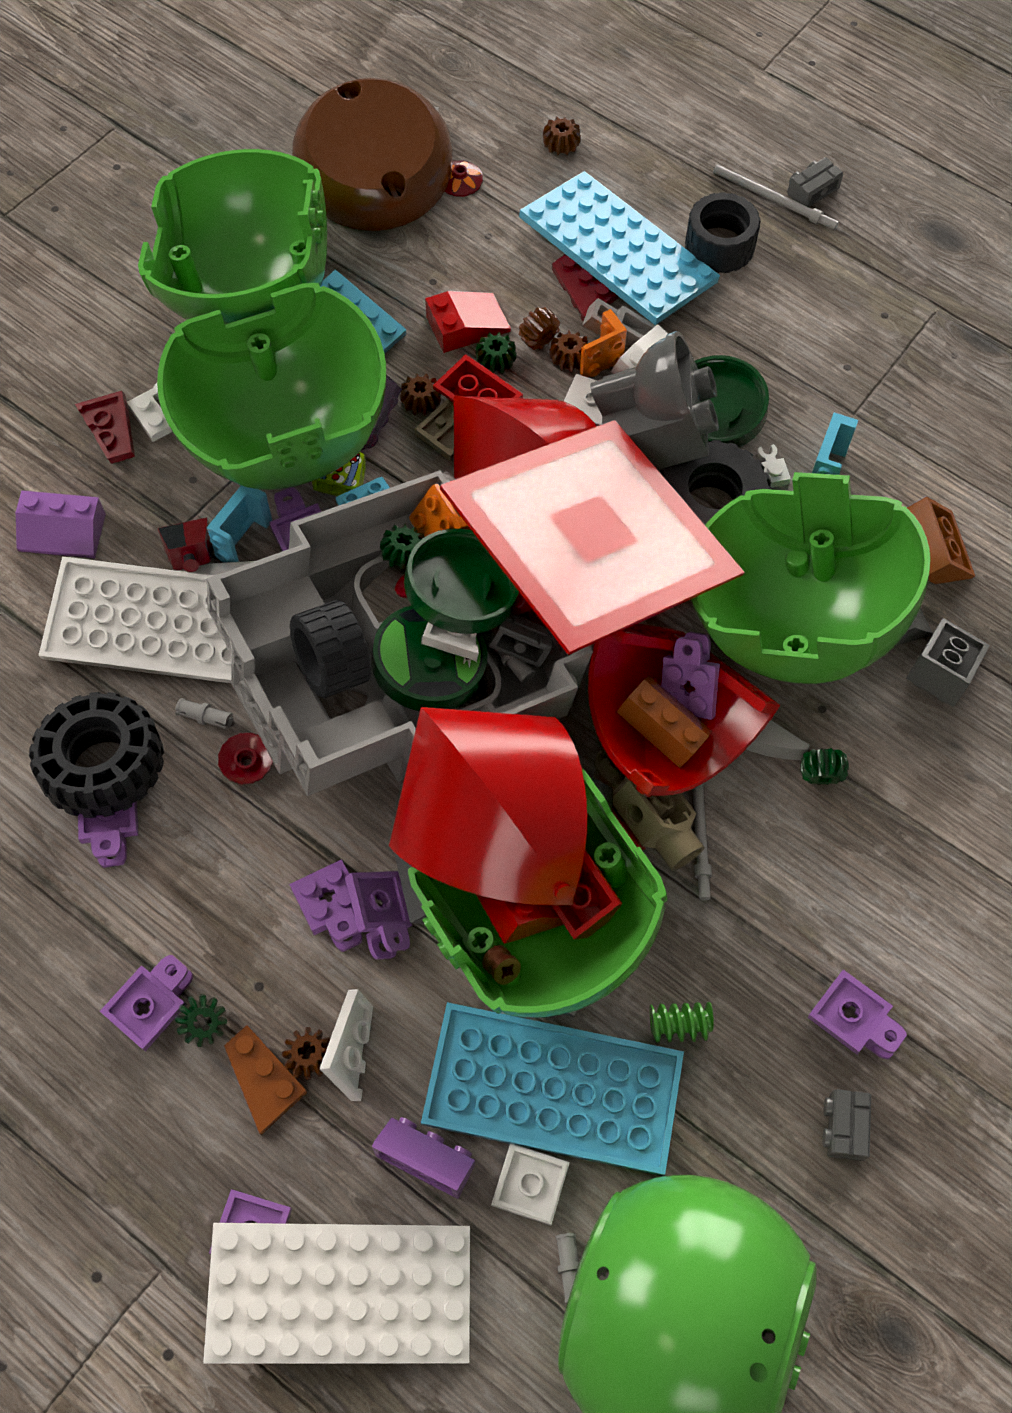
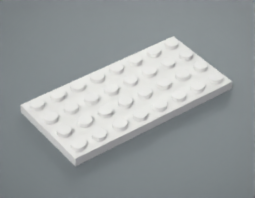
[38,556,231,683]
[203,1223,470,1364]

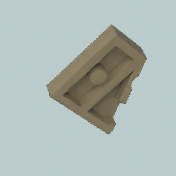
[414,399,454,462]

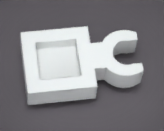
[757,444,791,488]

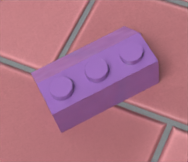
[16,491,106,558]
[372,1117,475,1199]

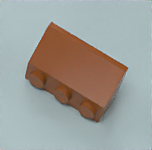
[907,497,975,584]
[616,675,712,768]

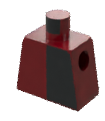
[158,517,213,572]

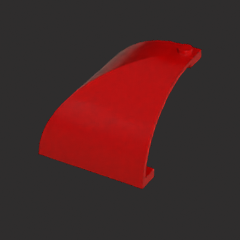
[454,396,597,479]
[588,623,780,797]
[389,707,587,905]

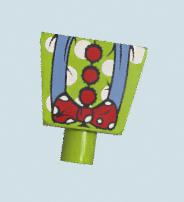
[312,452,366,496]

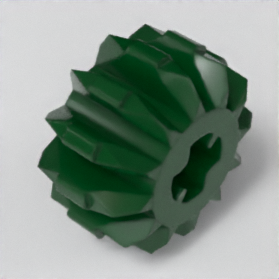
[475,332,517,374]
[380,523,424,571]
[800,748,849,785]
[175,994,227,1047]

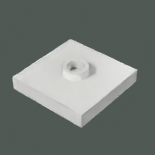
[564,374,602,426]
[491,1143,570,1226]

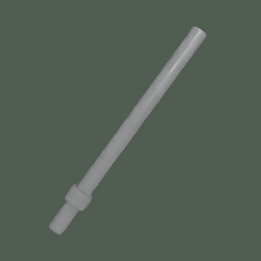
[713,164,839,230]
[692,784,712,901]

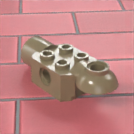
[594,749,705,871]

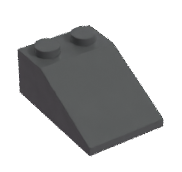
[906,618,990,707]

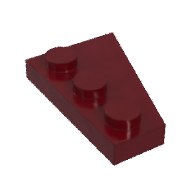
[552,254,618,322]
[75,391,135,464]

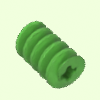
[649,1002,714,1043]

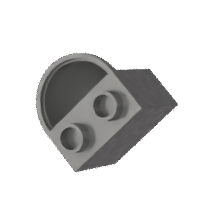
[590,331,719,470]

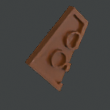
[224,1025,307,1135]

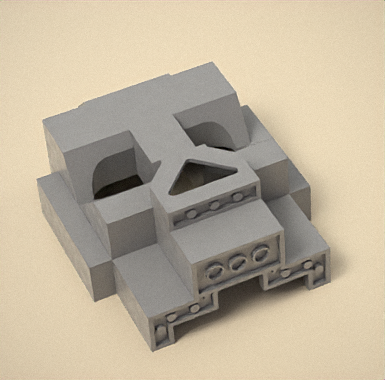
[207,470,595,796]

